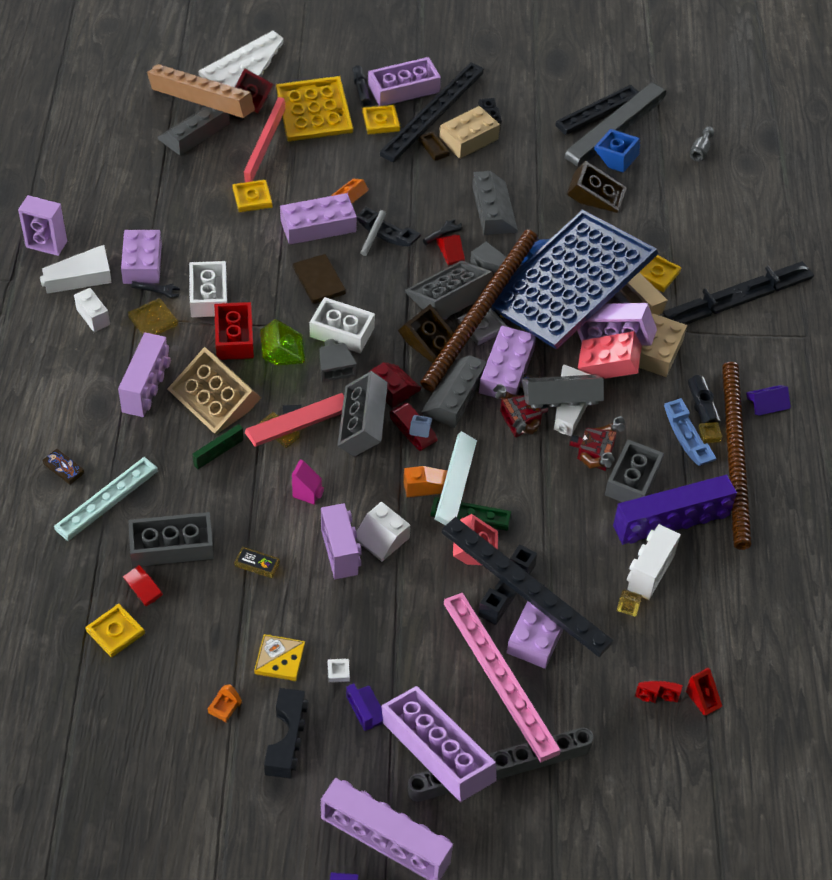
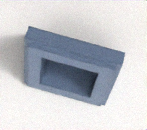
[410,415,432,438]

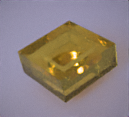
[698,422,722,443]

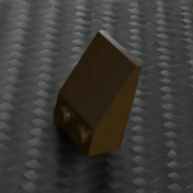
[566,161,627,213]
[398,304,465,363]

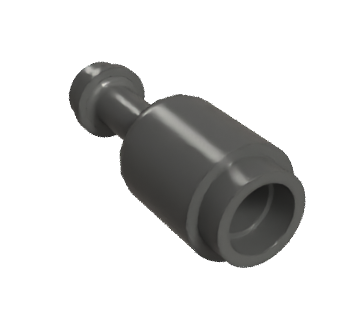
[690,126,714,161]

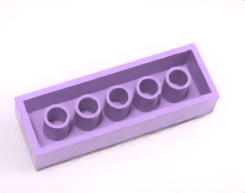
[382,686,496,802]
[321,778,453,880]

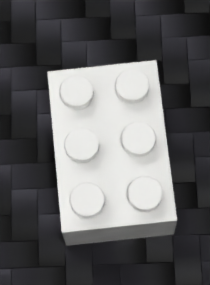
[189,261,227,317]
[310,297,375,353]
[627,524,681,600]

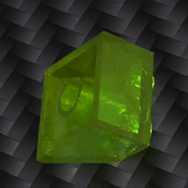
[260,319,305,366]

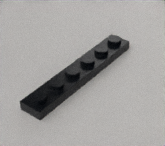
[555,84,639,135]

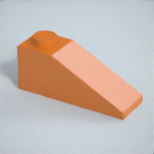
[404,466,448,498]

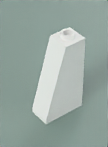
[40,245,112,294]
[554,365,591,436]

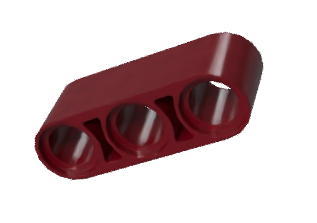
[390,402,437,451]

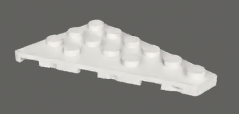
[199,31,283,87]

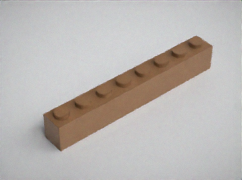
[147,64,255,118]

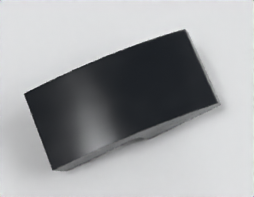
[478,98,502,123]

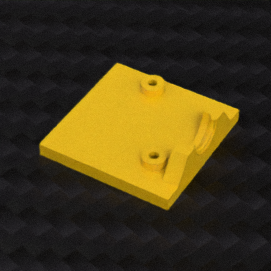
[276,76,353,141]

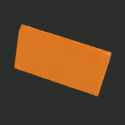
[331,179,368,204]

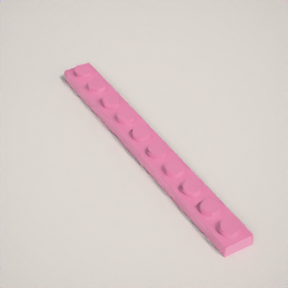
[444,593,560,763]

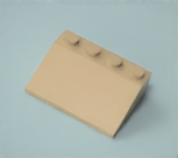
[168,347,261,435]

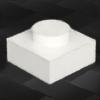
[328,659,350,682]

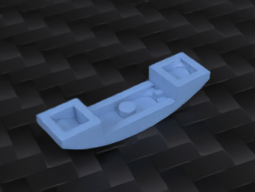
[664,398,716,466]

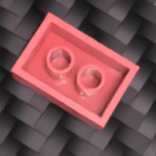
[578,331,642,379]

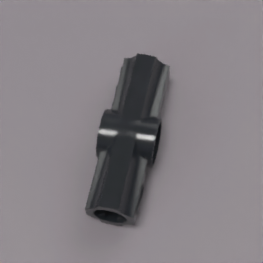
[688,375,720,429]

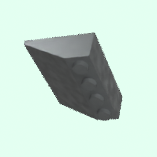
[405,261,493,320]

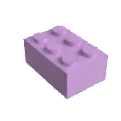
[18,195,67,256]
[121,230,162,284]
[321,503,361,579]
[507,601,563,668]

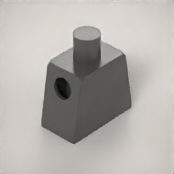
[319,339,356,382]

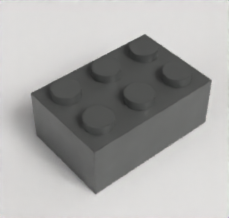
[605,440,664,502]

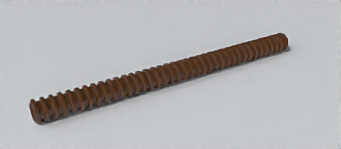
[420,229,538,391]
[722,361,752,550]

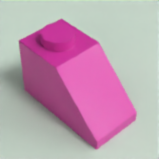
[292,460,324,505]

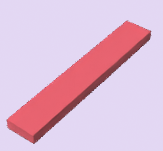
[244,97,285,182]
[245,393,344,447]

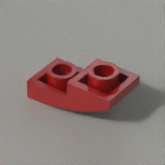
[123,565,163,607]
[634,681,683,703]

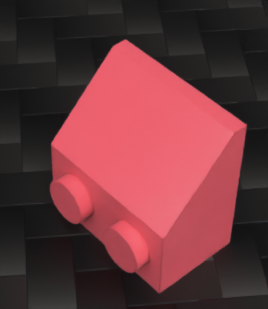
[453,514,498,565]

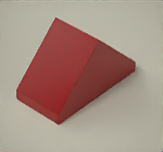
[436,235,465,266]
[686,668,722,716]

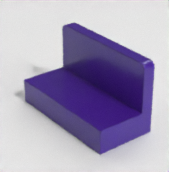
[746,385,791,415]
[346,683,383,731]

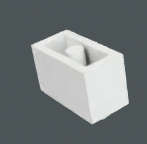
[74,288,110,332]

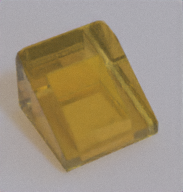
[617,590,642,616]

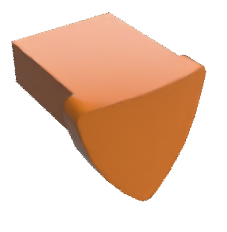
[208,684,242,722]

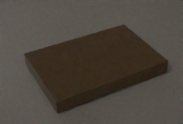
[293,254,346,304]

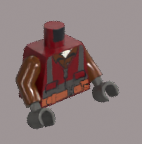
[493,384,548,438]
[569,416,625,471]

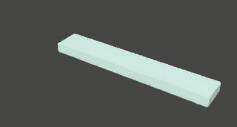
[435,431,477,525]
[54,457,158,541]

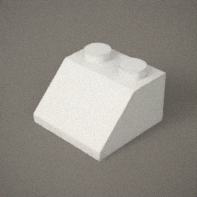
[355,502,410,562]

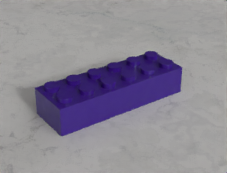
[613,475,737,545]

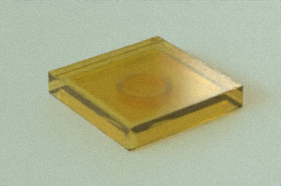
[128,298,178,335]

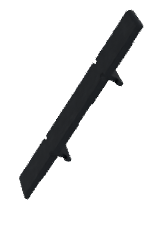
[663,261,814,325]

